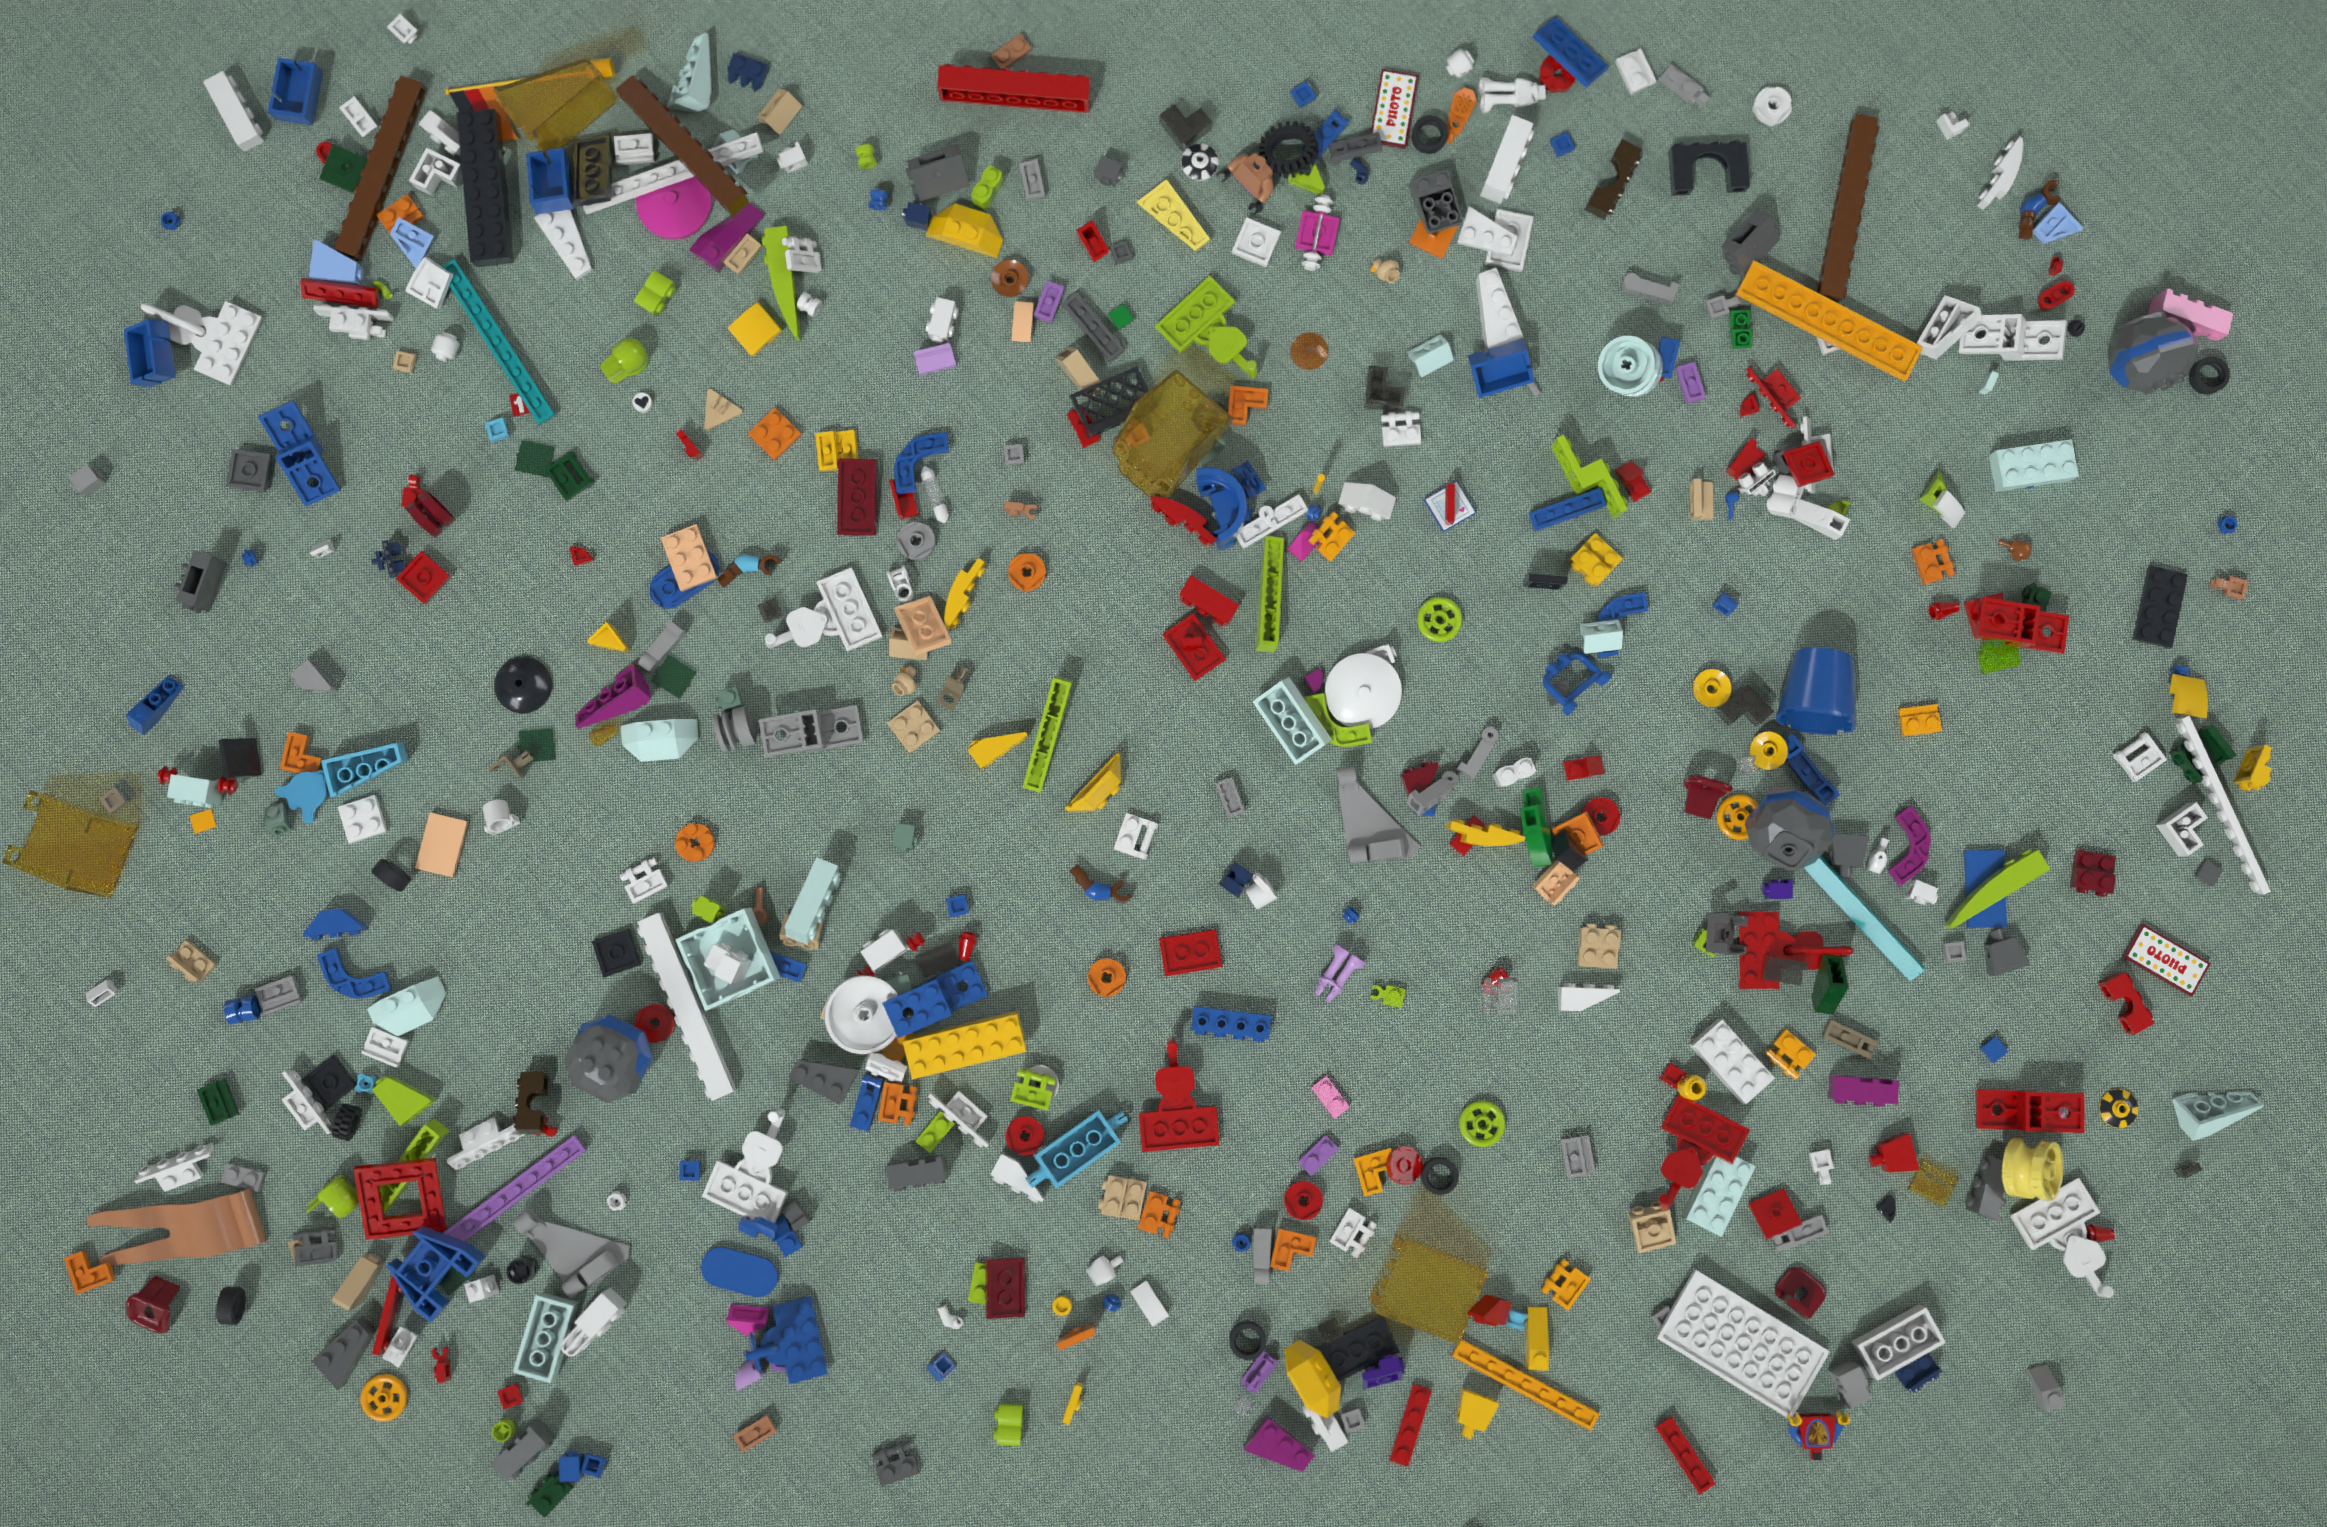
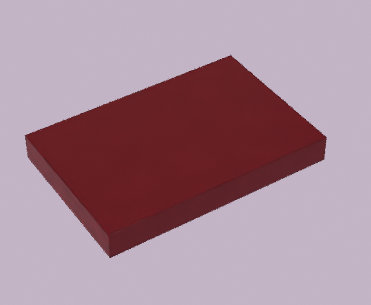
[985,1257,1025,1319]

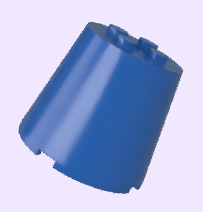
[1776,647,1856,735]

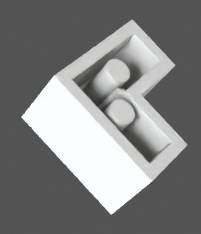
[409,148,463,196]
[1338,482,1396,521]
[2156,802,2208,857]
[704,942,753,984]

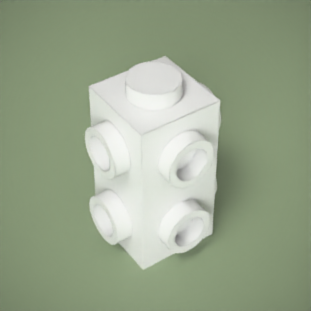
[926,297,959,344]

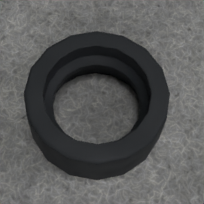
[1411,115,1448,154]
[2189,357,2230,395]
[372,858,411,892]
[1420,1157,1459,1195]
[216,1286,246,1325]
[1229,1321,1267,1360]

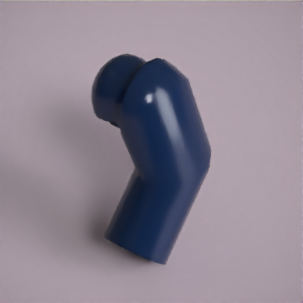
[1350,157,1368,185]

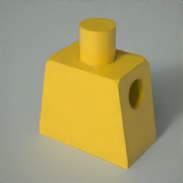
[1456,1388,1499,1439]

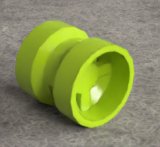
[855,144,877,169]
[492,1418,517,1442]

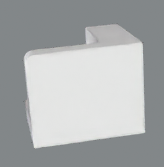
[1936,112,1969,140]

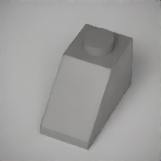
[290,659,338,693]
[2027,1364,2066,1412]

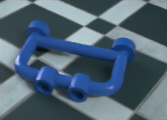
[1542,652,1613,716]

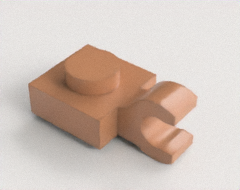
[1004,501,1038,520]
[2209,576,2249,600]

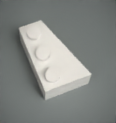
[1917,295,1982,359]

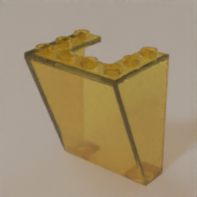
[493,58,619,154]
[2,790,138,898]
[1369,1232,1489,1345]

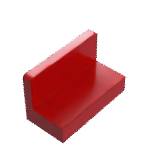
[1725,438,1766,482]
[889,479,919,520]

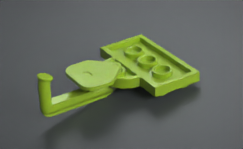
[1155,276,1258,379]

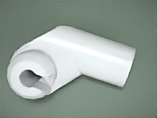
[937,1305,963,1329]

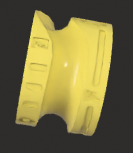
[2002,1137,2063,1202]

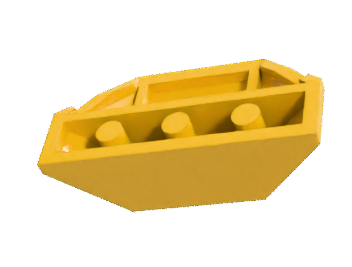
[926,203,1003,258]
[1065,752,1121,812]
[1284,1340,1341,1419]

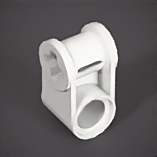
[886,565,914,604]

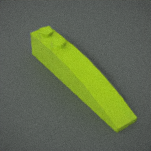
[762,226,801,342]
[1255,536,1284,653]
[1022,675,1074,793]
[1944,848,2051,929]
[360,1119,450,1215]

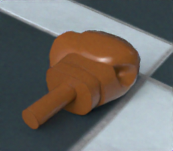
[1998,539,2032,562]

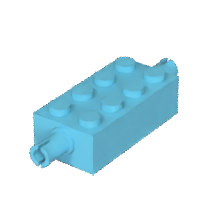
[1025,1110,1128,1188]

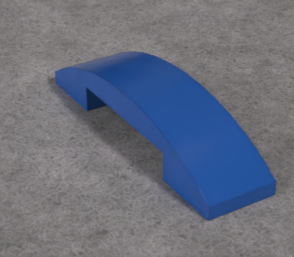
[1785,734,1840,806]

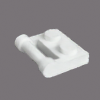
[2113,732,2167,782]
[1114,813,1159,860]

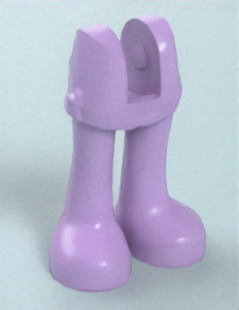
[1314,943,1366,1003]

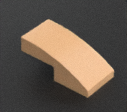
[1012,301,1034,342]

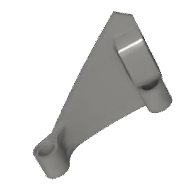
[1336,766,1420,864]
[512,1208,630,1298]

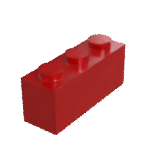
[1179,575,1240,627]

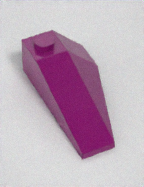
[689,203,765,273]
[575,663,651,729]

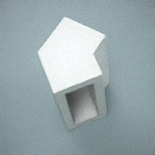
[85,980,118,1007]

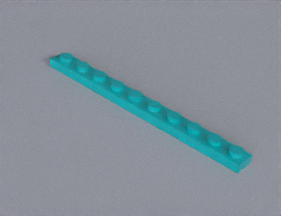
[441,259,556,425]

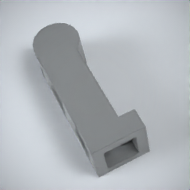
[1621,273,1679,306]
[638,620,687,673]
[1456,727,1499,780]
[1407,771,1458,816]
[1253,1227,1272,1284]

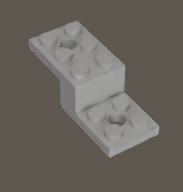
[759,705,864,758]

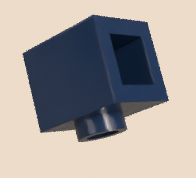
[902,201,932,230]

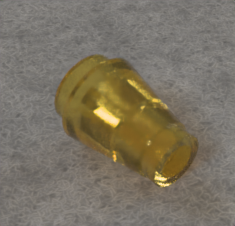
[588,724,618,747]

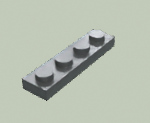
[1062,292,1125,363]

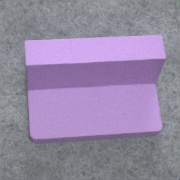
[913,343,956,376]

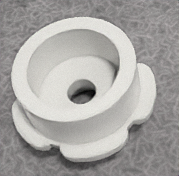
[607,1191,626,1211]

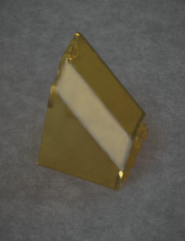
[1112,369,1234,498]

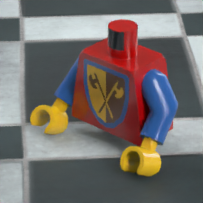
[1787,1411,1850,1460]

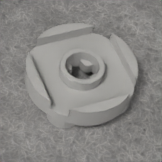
[897,522,935,561]

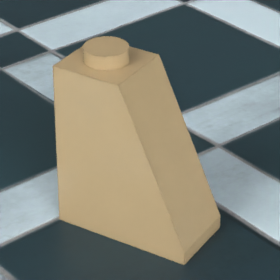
[1054,346,1101,396]
[331,1253,384,1310]

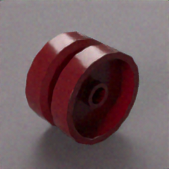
[405,489,456,538]

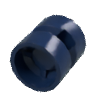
[1218,862,1253,898]

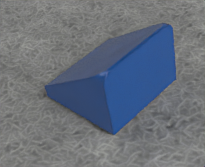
[926,1352,956,1382]

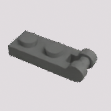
[1328,132,1383,164]

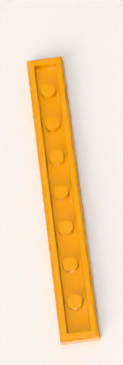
[1451,1338,1600,1431]

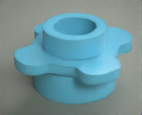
[355,1073,377,1094]

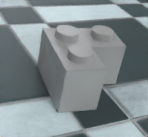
[1828,1360,1871,1409]

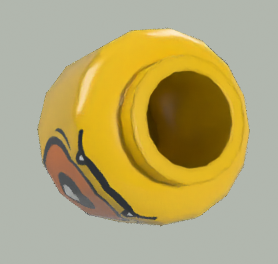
[1677,1074,1707,1100]

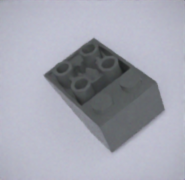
[1408,169,1464,235]

